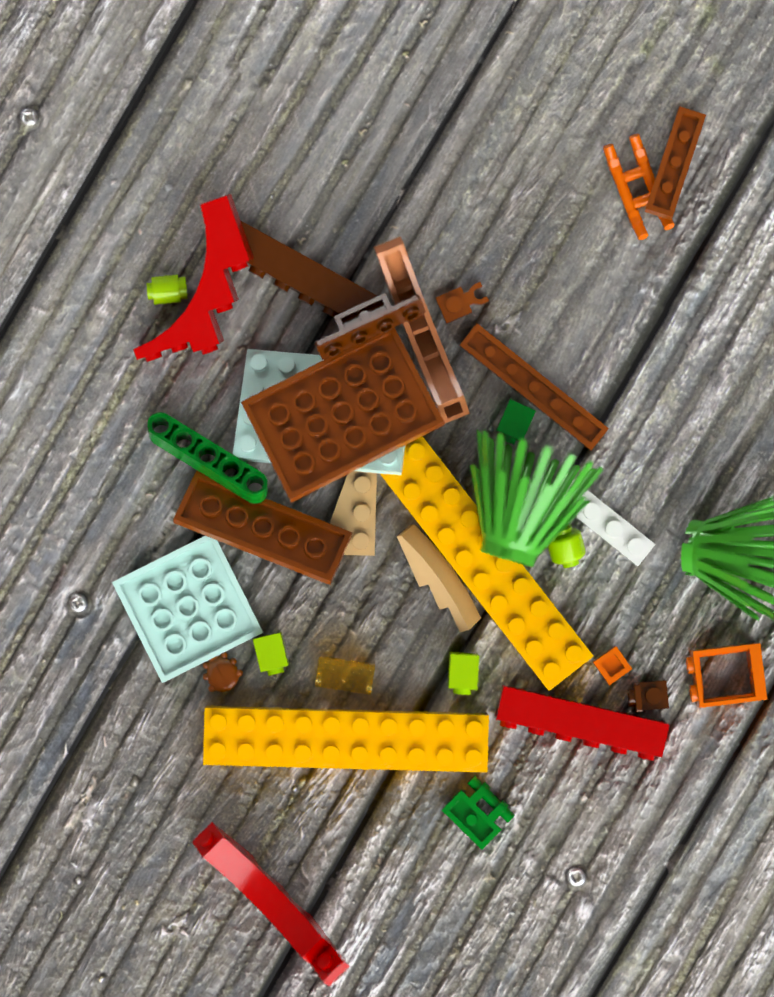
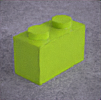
[447,652,479,695]

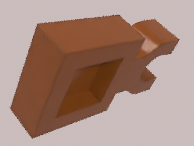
[435,282,489,324]

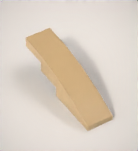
[397,524,481,632]

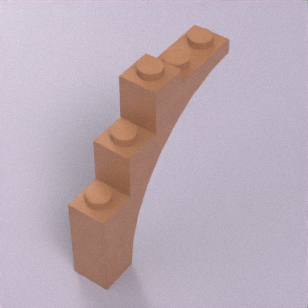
[374,237,470,423]

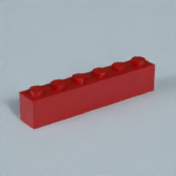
[495,685,670,761]

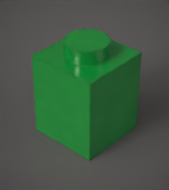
[495,399,536,445]

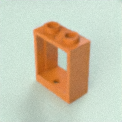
[686,642,768,708]

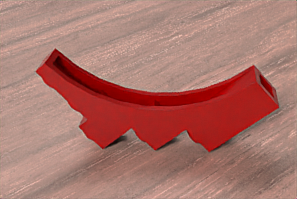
[133,194,254,362]

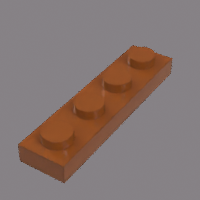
[645,106,706,220]

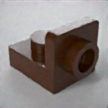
[628,680,669,712]

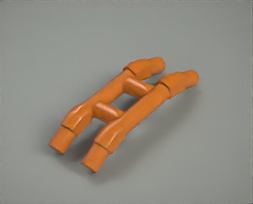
[603,134,675,240]

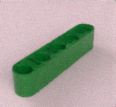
[147,412,268,504]

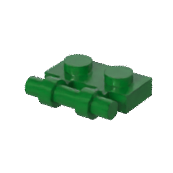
[441,775,515,850]

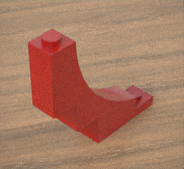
[192,822,350,986]

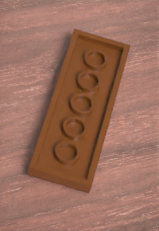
[173,471,352,585]

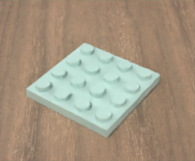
[112,536,264,683]

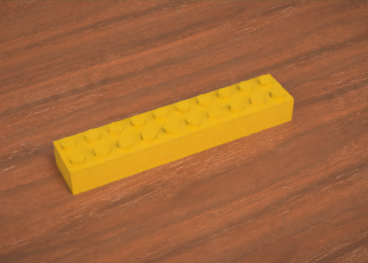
[379,436,594,691]
[203,706,489,772]

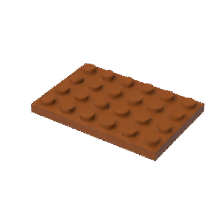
[241,327,445,503]

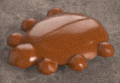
[203,652,243,692]

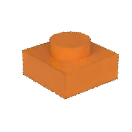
[593,646,632,685]

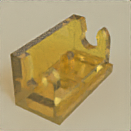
[315,656,375,695]

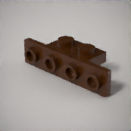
[315,293,425,360]

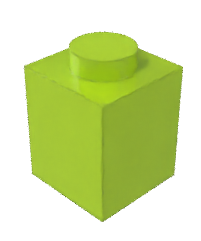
[253,632,289,676]

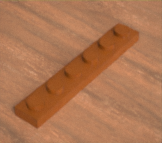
[459,323,609,451]

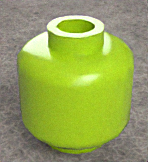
[547,524,586,568]

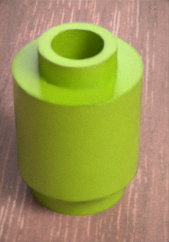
[146,274,188,305]

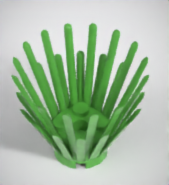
[470,430,604,568]
[681,496,774,621]

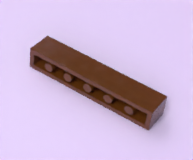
[241,221,377,318]

